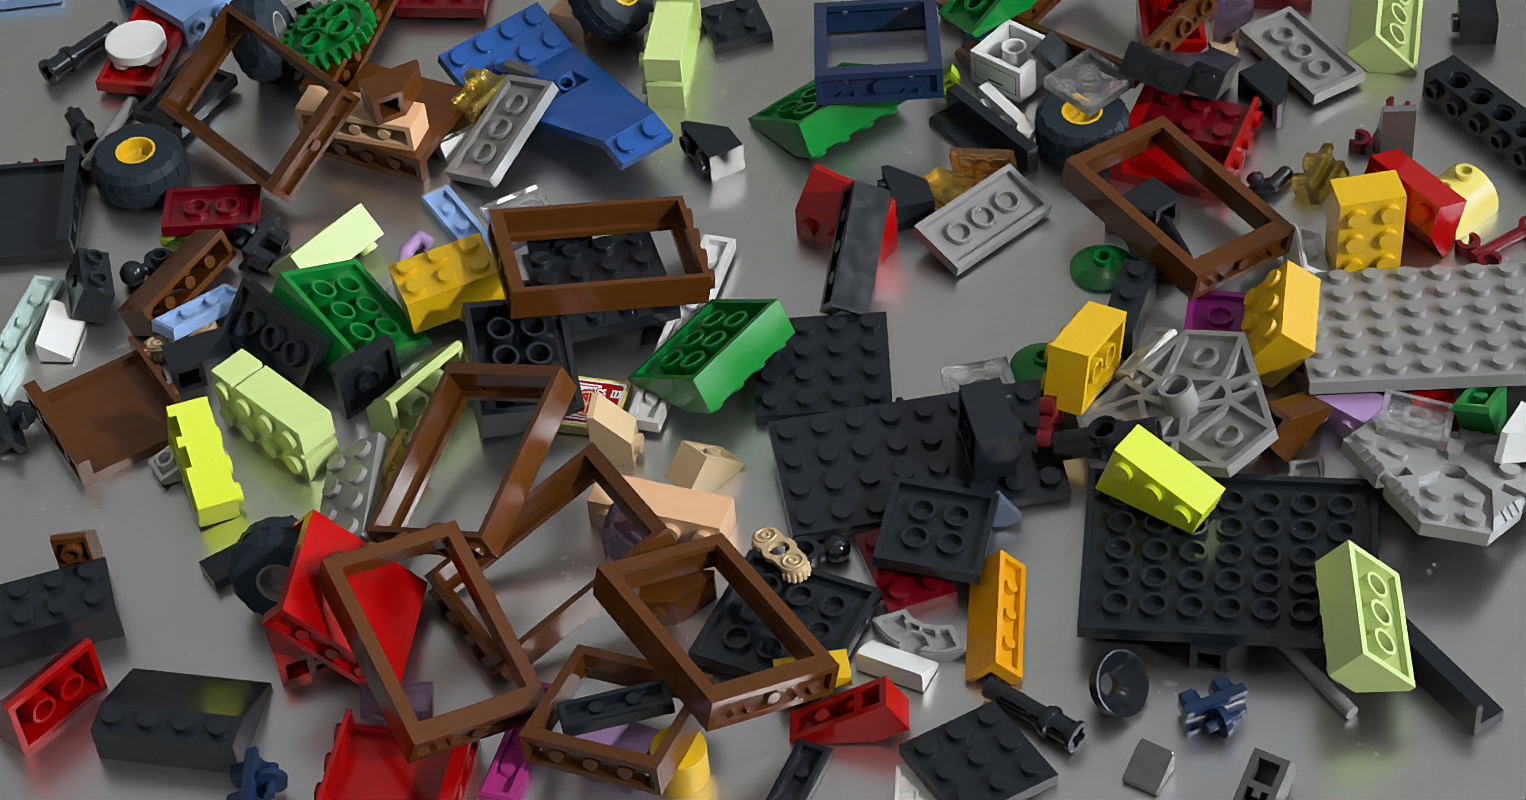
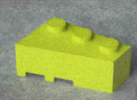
[166,396,244,528]
[1095,424,1226,534]

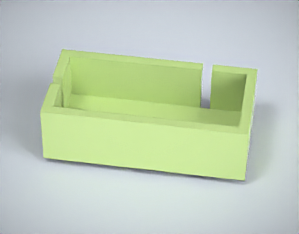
[639,0,703,108]
[211,349,340,481]

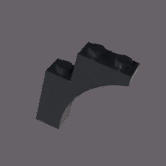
[1118,41,1241,102]

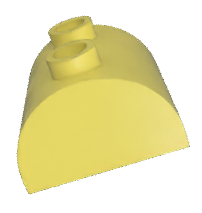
[1437,163,1499,244]

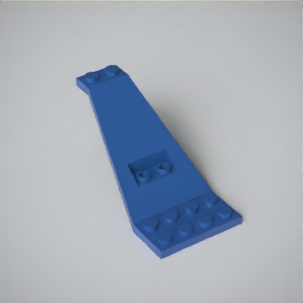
[437,2,673,171]

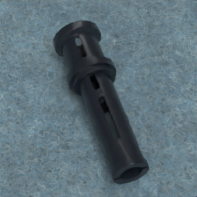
[38,21,118,85]
[981,676,1089,753]

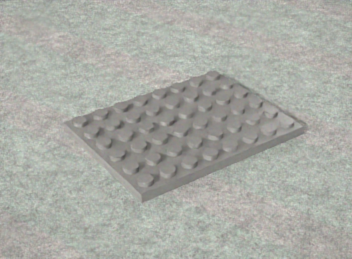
[1303,262,1526,395]

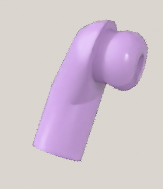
[397,230,433,262]

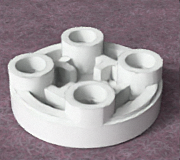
[105,20,167,70]

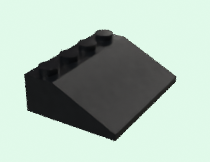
[460,300,584,438]
[90,668,272,773]

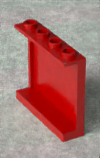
[1110,84,1263,203]
[261,509,428,693]
[314,708,481,800]

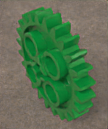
[281,0,377,70]

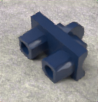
[1178,675,1248,739]
[226,746,288,800]

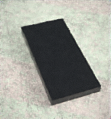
[222,277,333,396]

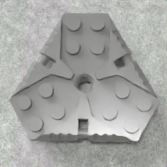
[1076,329,1279,478]
[1340,417,1526,546]

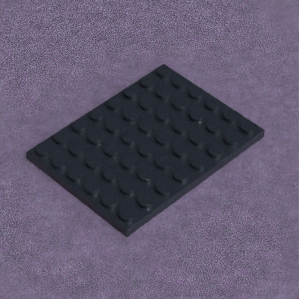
[1077,468,1379,649]

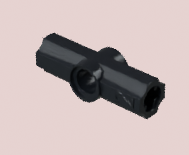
[1052,415,1163,462]

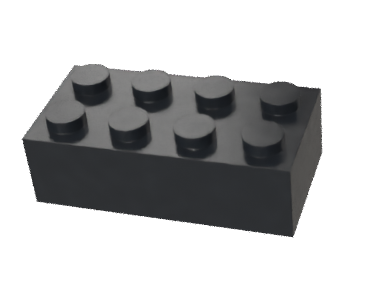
[0,557,125,669]

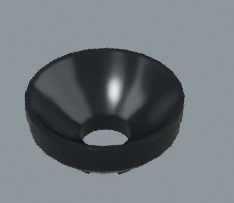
[1089,649,1149,718]

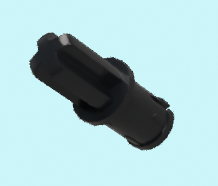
[64,106,98,154]

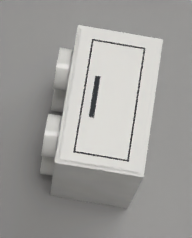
[970,19,1053,103]

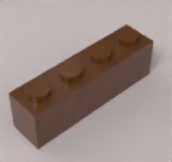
[117,229,237,336]

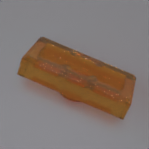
[949,148,1019,179]

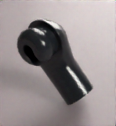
[1246,165,1294,194]

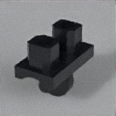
[233,212,291,273]
[0,394,37,455]

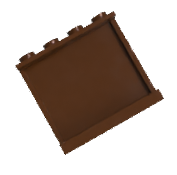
[322,62,477,183]
[23,335,181,488]

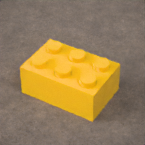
[1324,170,1407,273]
[387,232,505,334]
[1241,260,1321,388]
[1040,301,1127,416]

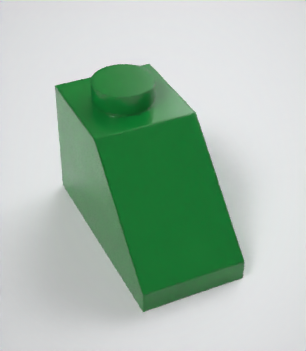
[1454,386,1507,436]

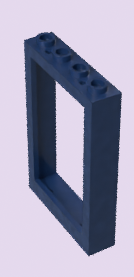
[814,0,944,105]

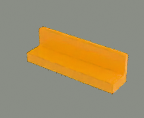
[965,549,1027,685]

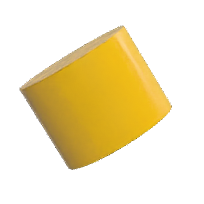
[650,726,710,797]

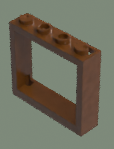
[519,644,715,796]

